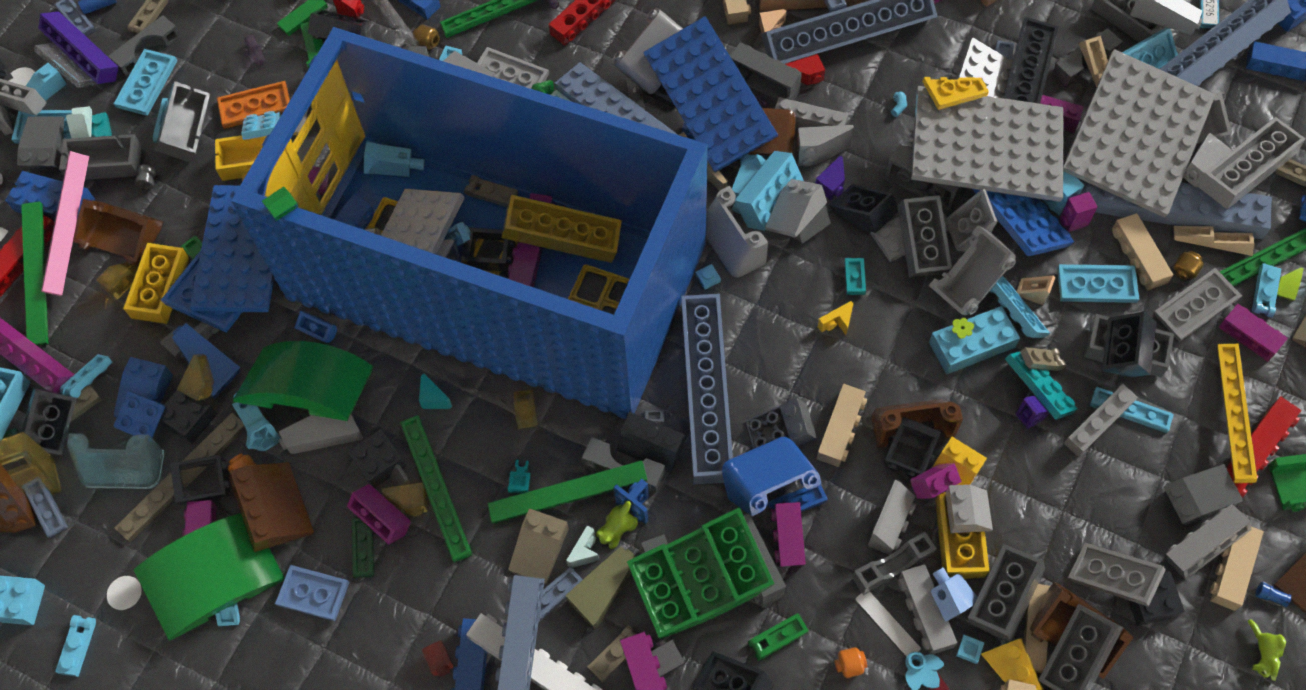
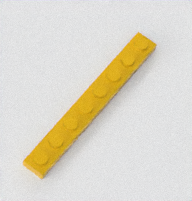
[1217,343,1257,483]

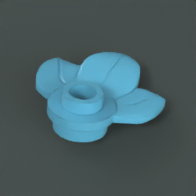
[905,652,944,690]

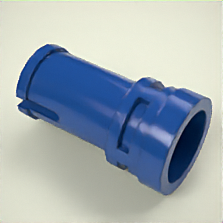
[1255,581,1291,607]

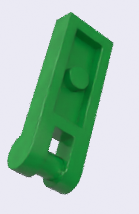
[747,613,809,661]

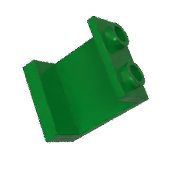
[1268,454,1306,512]

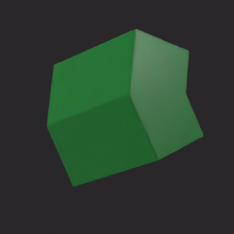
[262,187,298,221]

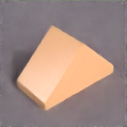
[759,9,786,33]
[1016,275,1055,305]

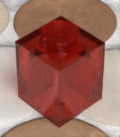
[422,640,454,677]

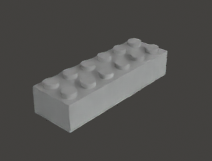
[1197,117,1306,209]

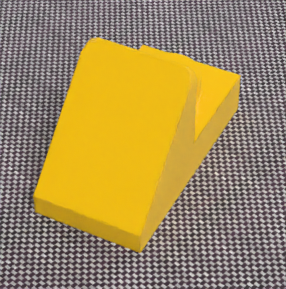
[817,301,853,335]

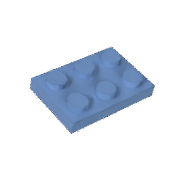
[275,565,350,621]

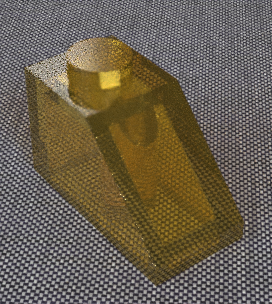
[96,263,138,300]
[177,354,214,401]
[514,389,538,429]
[382,483,427,516]

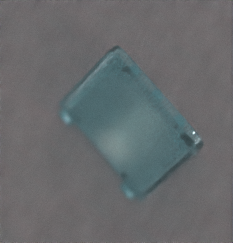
[67,434,165,489]

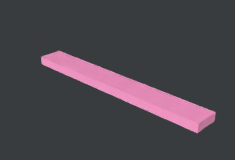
[41,151,89,296]

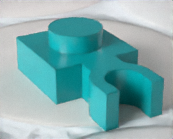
[508,460,531,494]

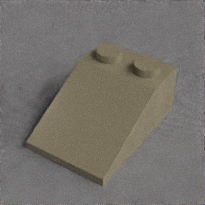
[508,509,569,584]

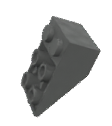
[745,398,817,449]

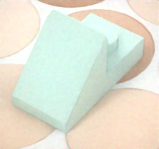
[66,106,92,138]
[566,526,599,568]

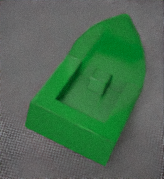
[531,80,554,95]

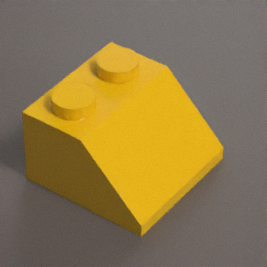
[932,437,987,485]

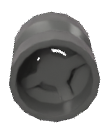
[135,165,157,189]

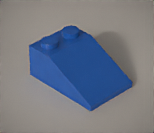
[114,357,173,418]

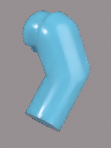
[891,92,907,117]

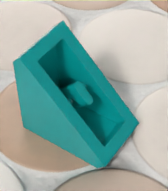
[419,374,452,409]

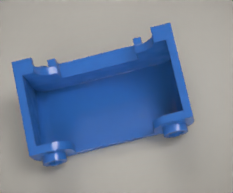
[722,437,822,516]

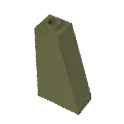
[565,546,635,630]

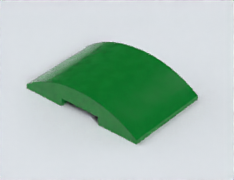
[233,341,373,421]
[627,507,775,639]
[133,513,285,641]

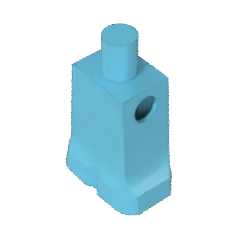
[364,141,425,177]
[732,154,766,214]
[232,393,280,451]

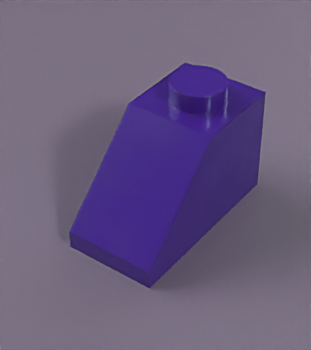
[815,156,845,200]
[1016,396,1050,429]

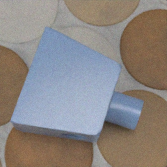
[931,568,978,622]

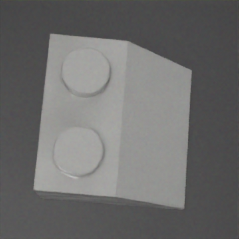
[945,485,993,533]

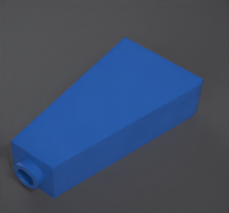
[172,323,241,400]

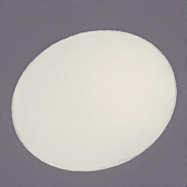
[8,67,35,86]
[107,576,142,610]

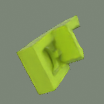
[1277,268,1304,301]

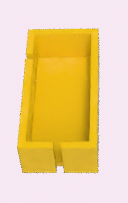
[215,136,292,181]

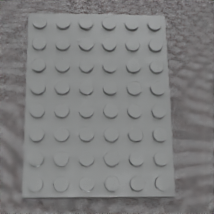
[1063,49,1216,217]
[911,86,1063,202]

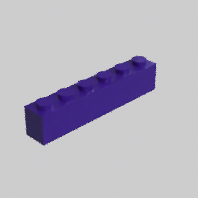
[38,12,118,84]

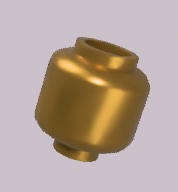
[413,24,440,50]
[1174,251,1204,280]

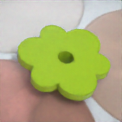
[952,318,974,339]

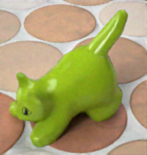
[596,501,638,549]
[1248,619,1286,681]

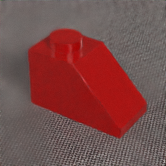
[333,0,364,18]
[785,54,825,85]

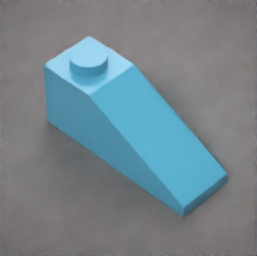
[26,63,66,101]

